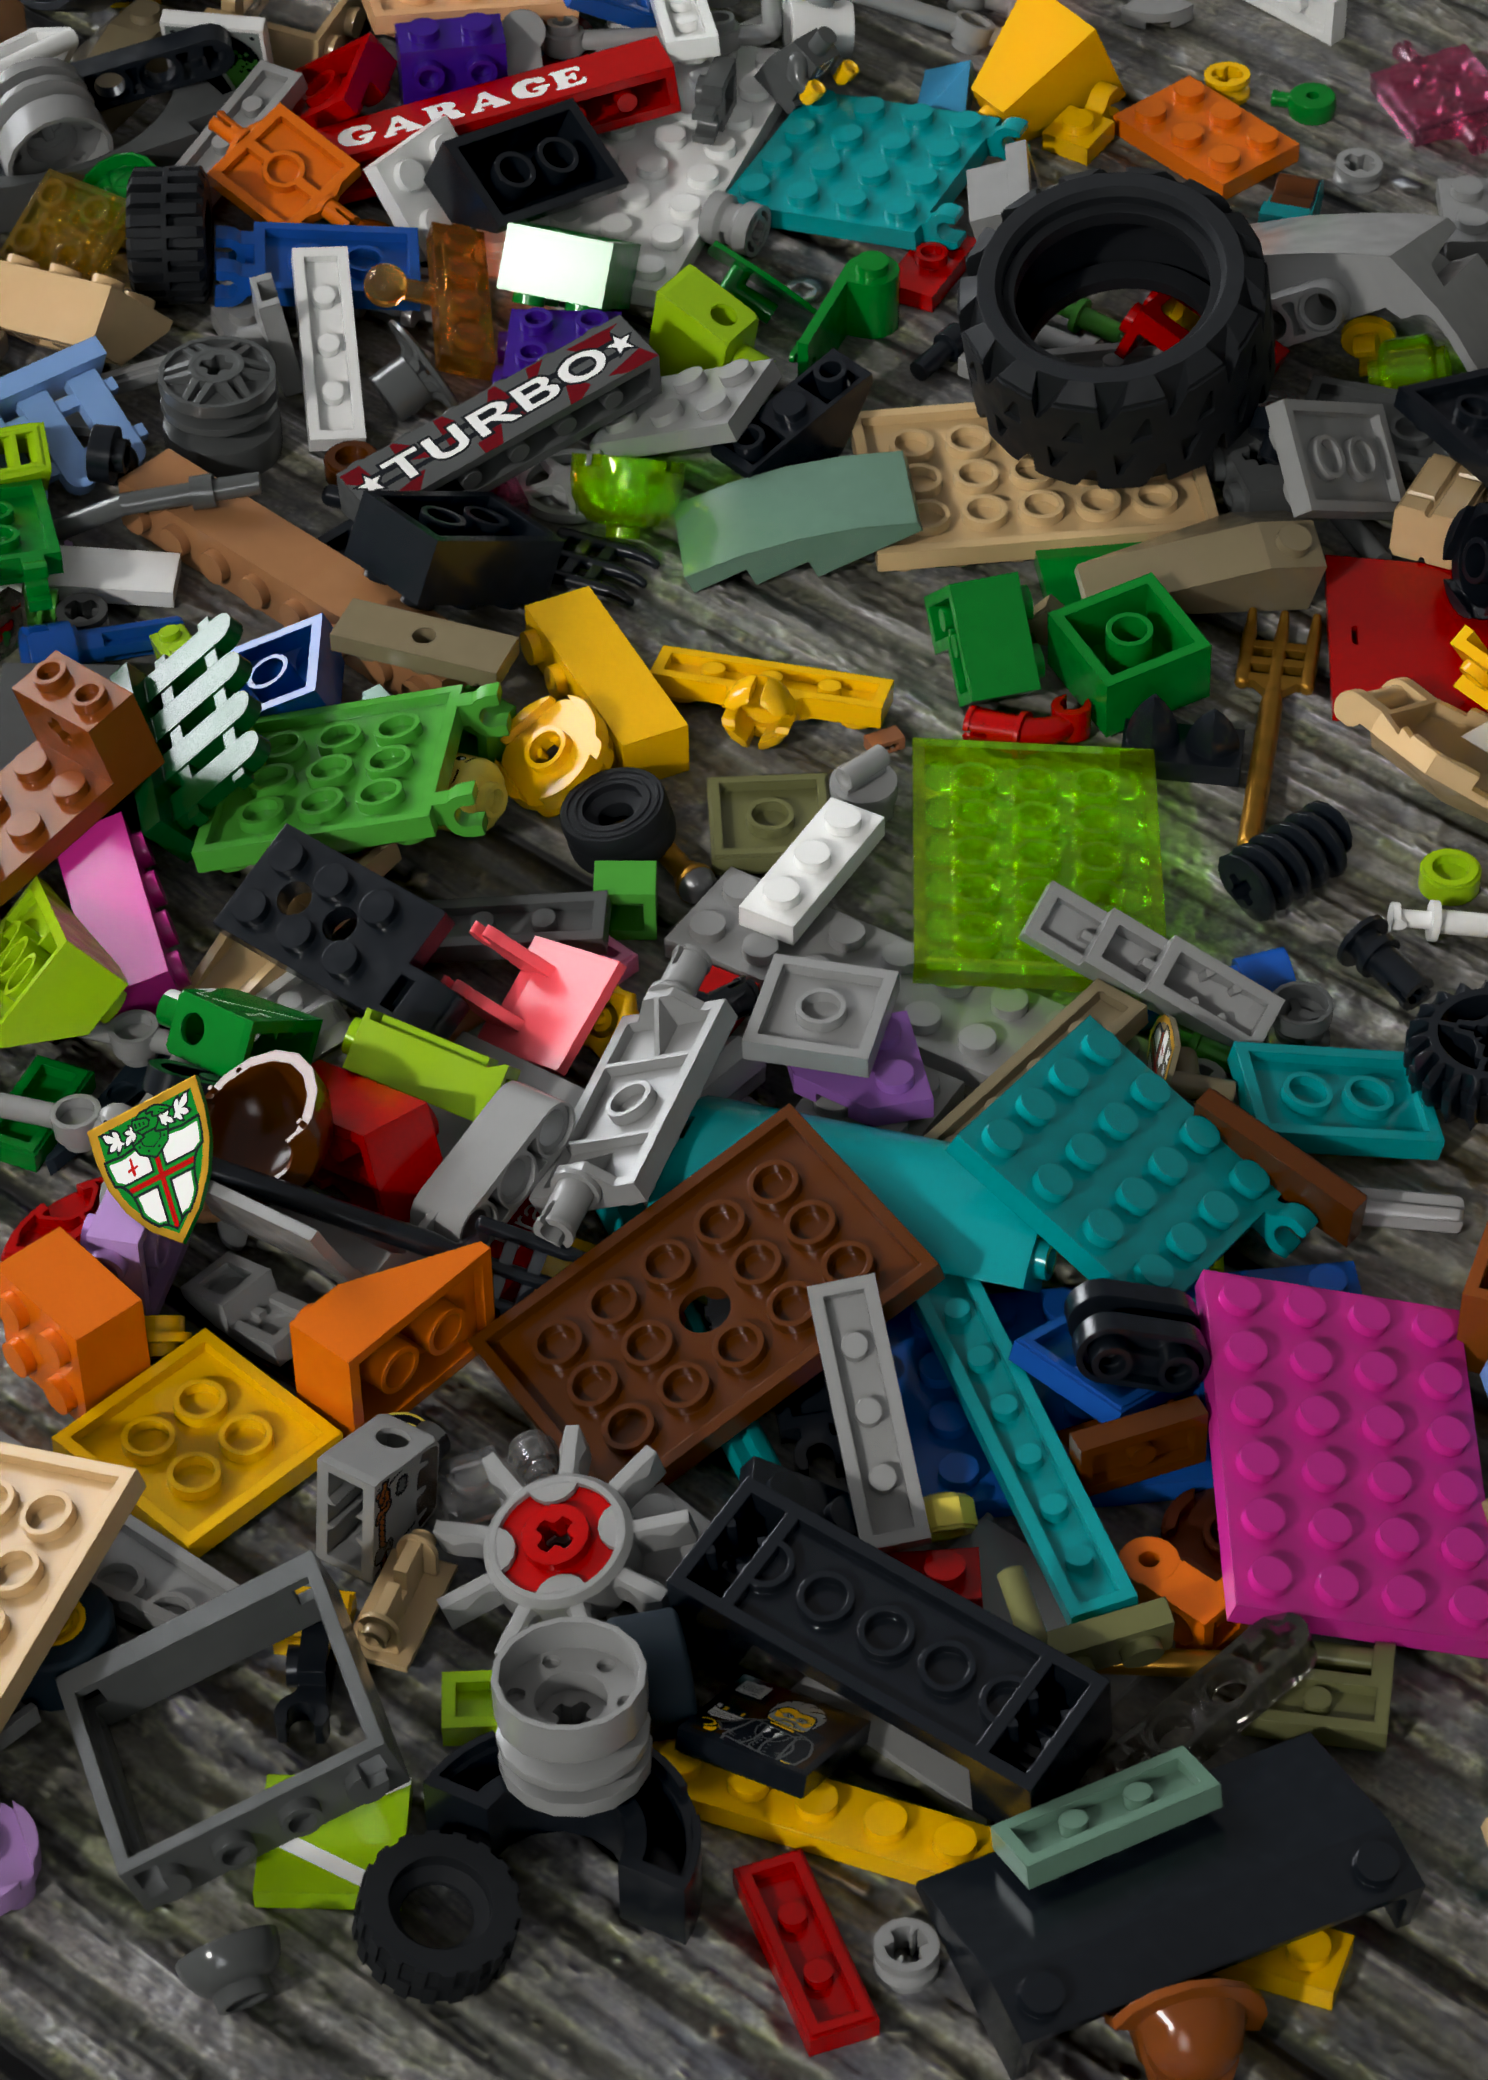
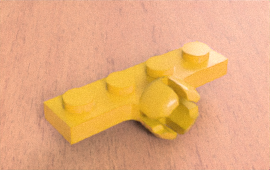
[650,645,894,750]

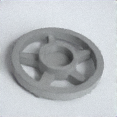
[518,449,624,524]

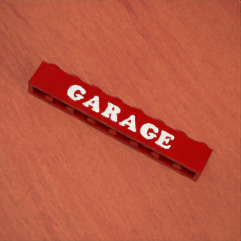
[315,36,681,205]

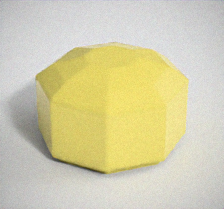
[923,1492,978,1542]

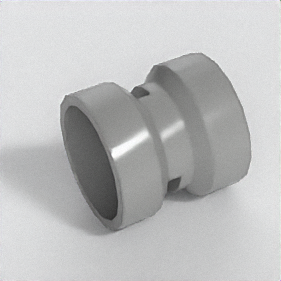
[698,190,771,258]

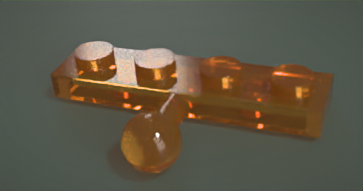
[363,222,496,381]

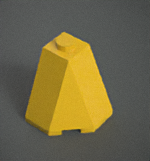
[971,0,1126,142]

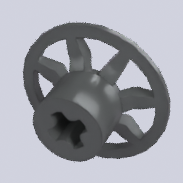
[369,319,460,423]

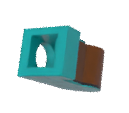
[1258,173,1324,223]

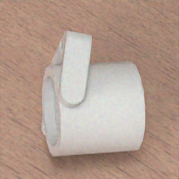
[782,0,855,58]

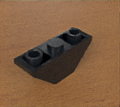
[710,348,874,478]

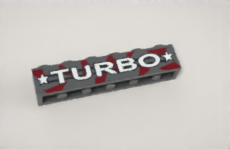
[336,315,662,521]

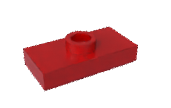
[898,235,976,312]

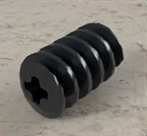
[1218,800,1352,922]

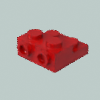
[291,32,397,129]

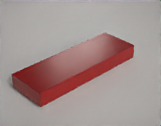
[733,1848,880,2057]

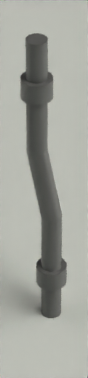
[52,471,263,541]

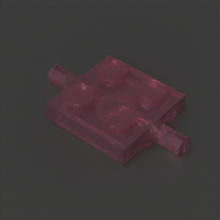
[1370,40,1488,155]

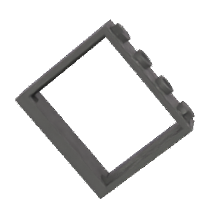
[55,1550,411,1912]

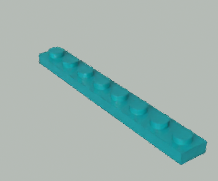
[912,1273,1138,1625]

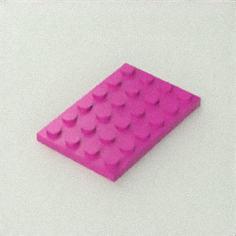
[1194,1269,1488,1659]

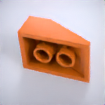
[289,1241,495,1439]

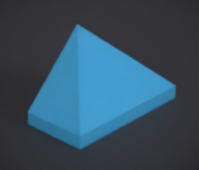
[917,60,977,112]

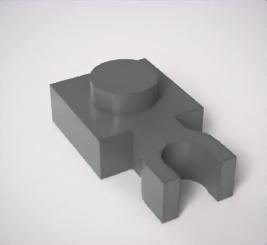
[692,56,737,145]

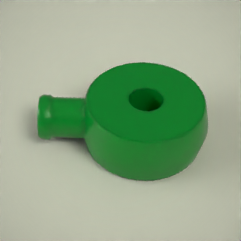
[1270,82,1337,126]

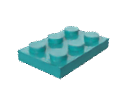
[1227,1041,1445,1161]

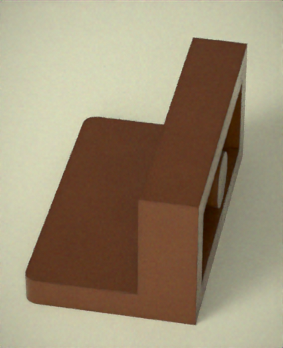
[1056,1395,1209,1497]

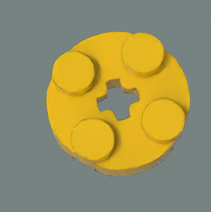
[495,695,614,818]

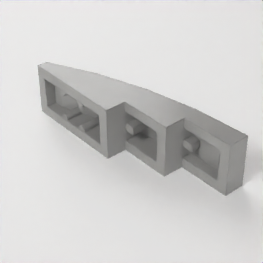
[1017,880,1285,1047]

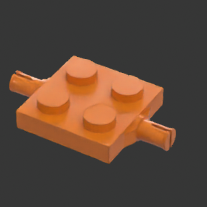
[207,103,361,225]

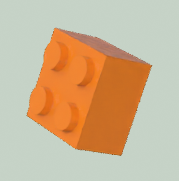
[0,1227,151,1420]

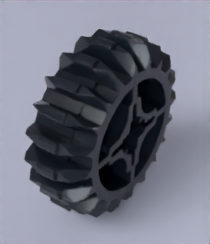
[1403,980,1488,1131]

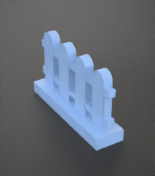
[0,335,149,500]

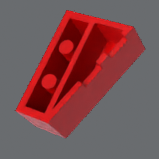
[310,1059,443,1223]

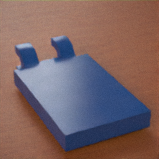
[214,221,422,311]

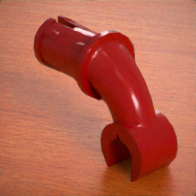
[962,694,1092,758]

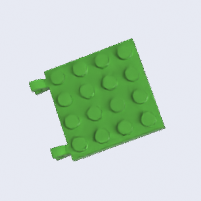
[191,682,512,873]

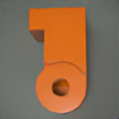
[1119,1536,1249,1650]

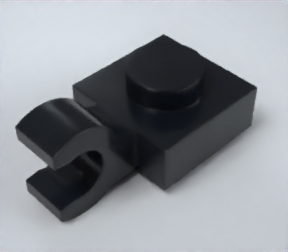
[274,1620,337,1744]

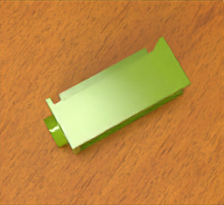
[341,1007,521,1122]

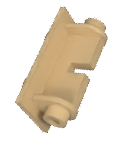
[353,1529,458,1673]

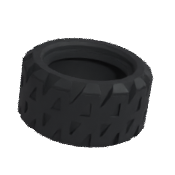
[957,166,1275,489]

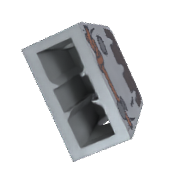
[316,1414,451,1585]

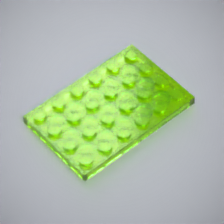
[911,737,1167,993]

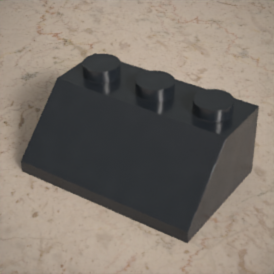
[424,98,629,234]

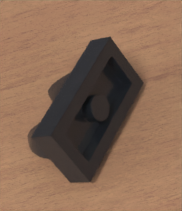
[1118,693,1245,787]

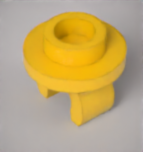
[1341,315,1397,377]

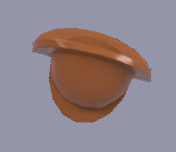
[1104,1978,1268,2080]

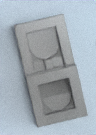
[180,1251,309,1367]

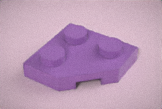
[787,1011,934,1127]

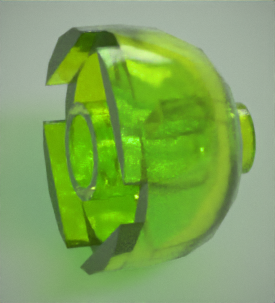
[570,452,686,540]

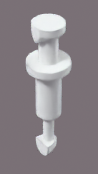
[1387,900,1488,942]

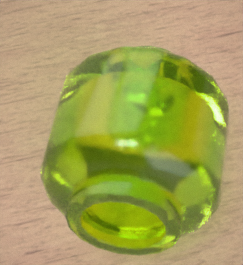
[1368,333,1452,389]

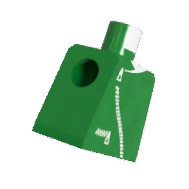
[156,988,323,1077]

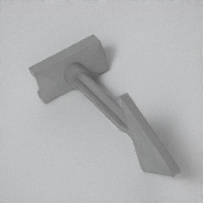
[55,272,303,436]

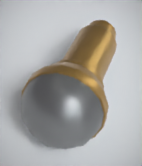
[658,842,716,904]

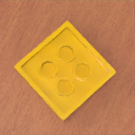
[51,1328,343,1558]

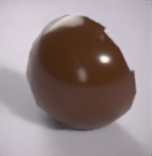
[205,1050,334,1206]

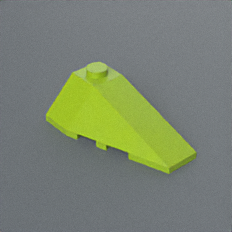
[0,875,128,1049]

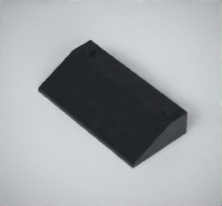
[915,1732,1426,2080]

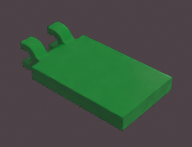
[0,478,64,612]

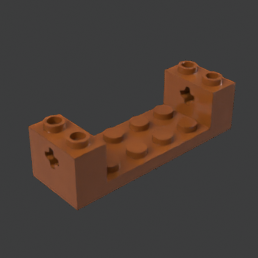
[0,650,165,907]

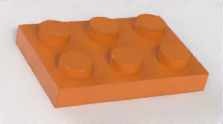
[1113,75,1300,200]

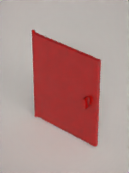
[1324,555,1488,721]

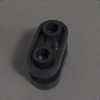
[1064,1278,1211,1393]

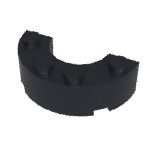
[423,1730,703,1945]

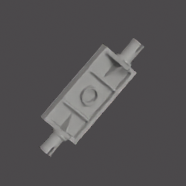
[529,944,738,1249]

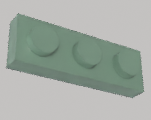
[990,1745,1223,1890]

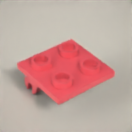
[440,921,627,1077]

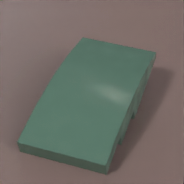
[672,451,923,593]

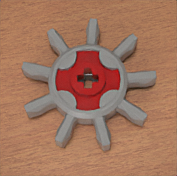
[433,1425,699,1656]

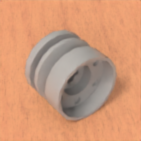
[0,57,114,176]
[491,1617,653,1817]

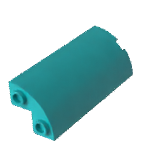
[647,1095,1058,1293]

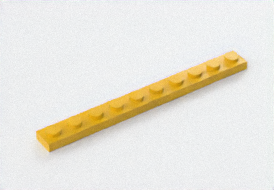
[653,1738,1355,2011]

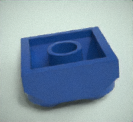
[230,613,345,717]

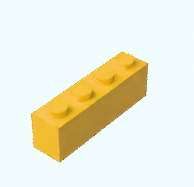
[520,586,689,780]

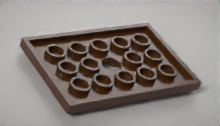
[468,1103,946,1487]

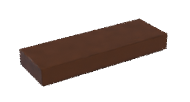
[1193,1088,1368,1248]

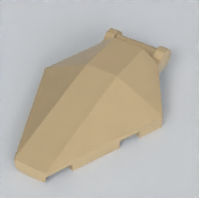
[1334,677,1488,823]

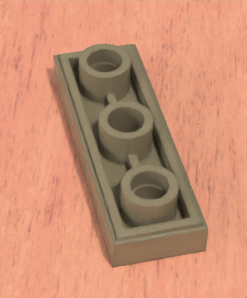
[329,598,520,688]

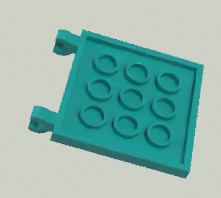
[727,89,1031,251]
[945,1015,1318,1304]

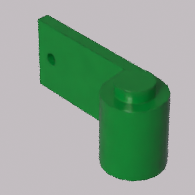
[789,250,900,376]

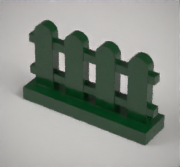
[110,613,271,863]

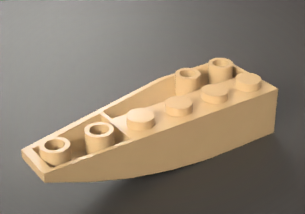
[0,253,173,366]

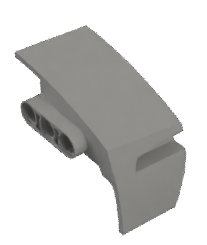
[1136,213,1488,372]
[205,1031,585,1281]

